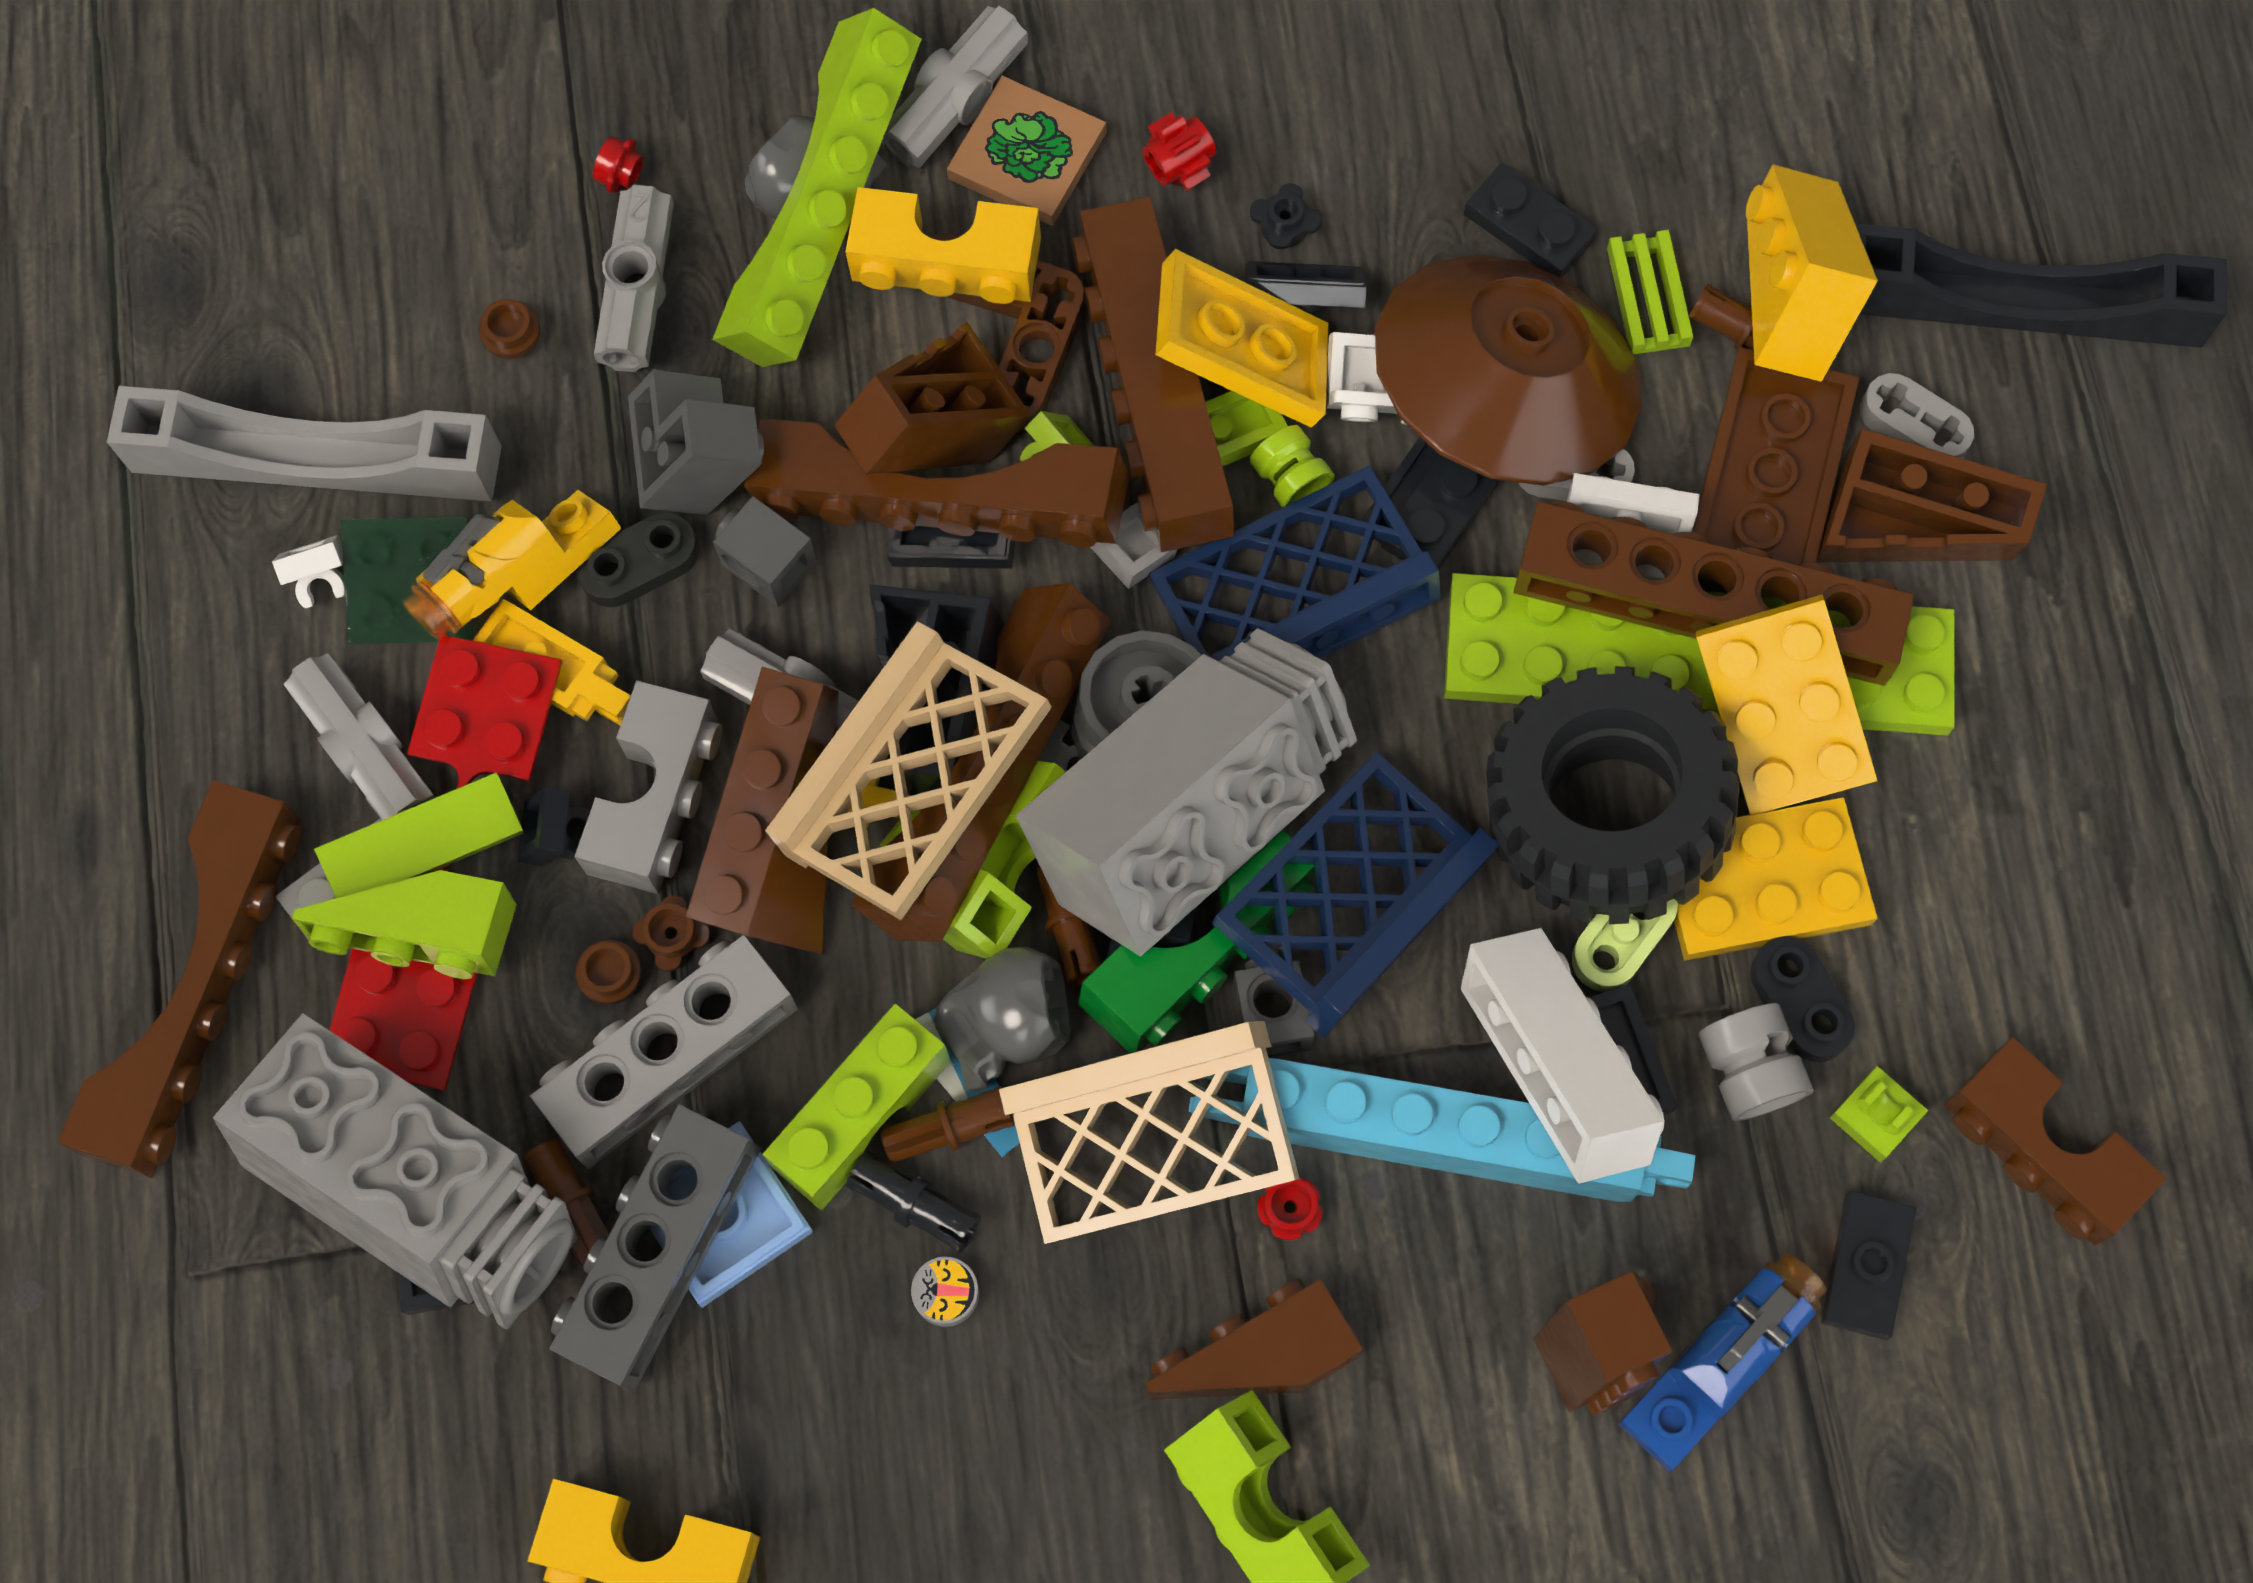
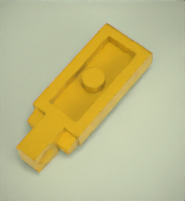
[473,599,631,726]

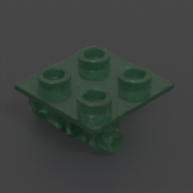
[341,517,474,644]

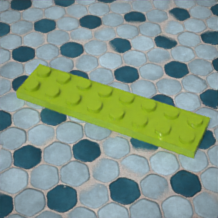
[1444,573,1954,736]

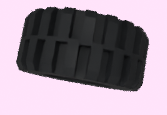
[1486,666,1739,925]

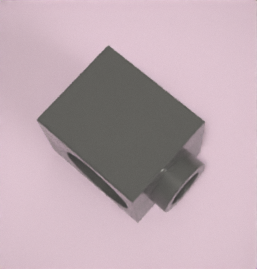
[713,496,817,607]
[1234,960,1314,1058]

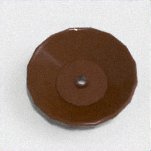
[1374,254,1642,486]

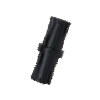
[846,1150,981,1253]

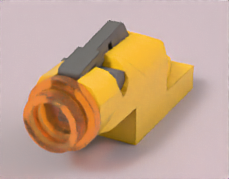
[404,490,621,640]

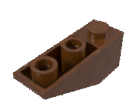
[1145,1278,1363,1400]

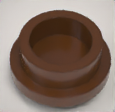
[479,299,541,359]
[576,940,642,1005]

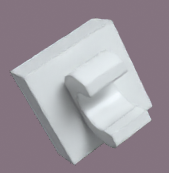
[272,535,347,608]

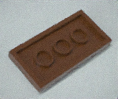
[1691,347,1860,596]

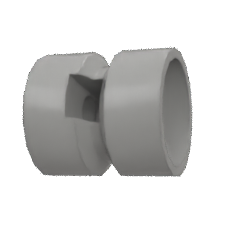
[1698,1003,1814,1121]

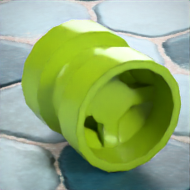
[1250,425,1335,508]

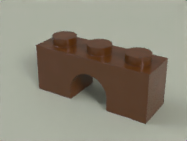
[1944,1037,2167,1246]

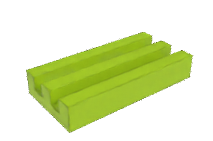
[1607,230,1693,355]

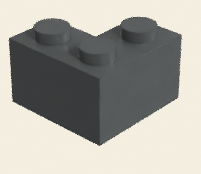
[628,369,764,515]

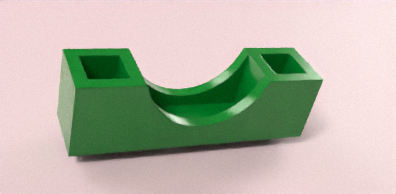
[1078,829,1315,1053]

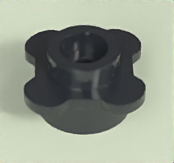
[1250,183,1321,249]

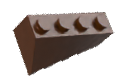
[686,666,839,955]
[1533,1271,1673,1416]

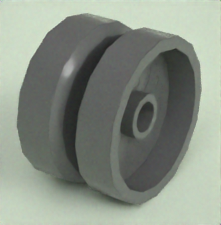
[1071,630,1201,760]

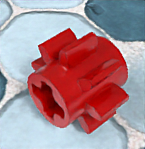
[1142,112,1216,191]

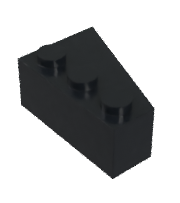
[869,584,1005,795]

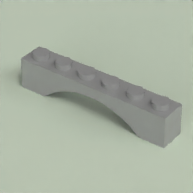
[107,386,502,502]

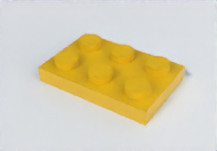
[1155,249,1328,428]
[1696,594,1877,815]
[1674,797,1878,961]

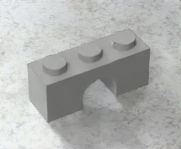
[574,680,722,894]

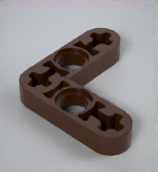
[930,233,1085,434]

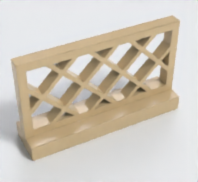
[765,621,1052,920]
[999,1021,1300,1244]

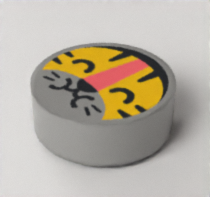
[911,1257,979,1327]

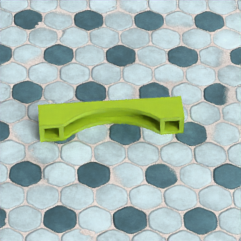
[712,8,922,367]

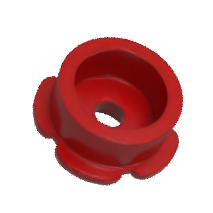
[593,136,644,193]
[1257,1177,1323,1241]

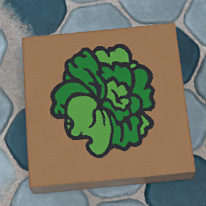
[947,76,1107,227]

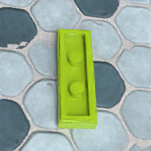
[314,772,523,898]

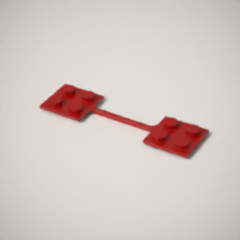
[329,635,563,1091]

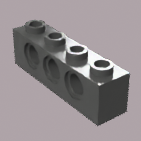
[549,1104,762,1390]

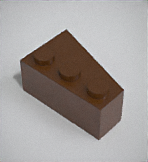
[834,322,1031,474]
[1816,428,2047,562]

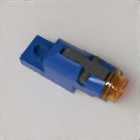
[1618,1254,1827,1472]

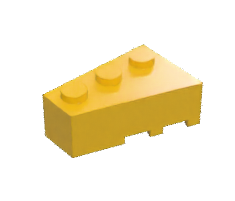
[1746,164,1878,382]

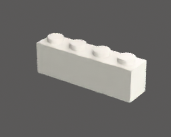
[1461,928,1665,1184]

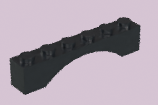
[1855,223,2227,348]

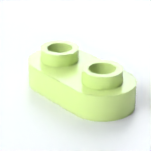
[1572,899,1678,992]

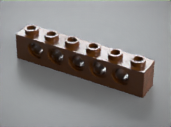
[1513,501,1914,686]

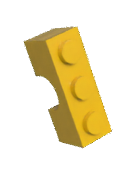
[845,187,1041,304]
[528,1479,760,1583]

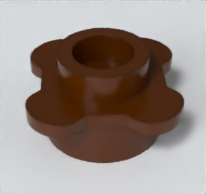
[632,896,710,972]

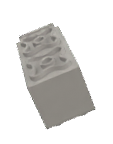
[1016,628,1357,957]
[213,1013,577,1330]

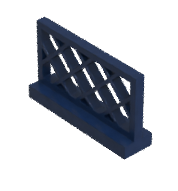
[1149,465,1441,662]
[1212,752,1499,1038]

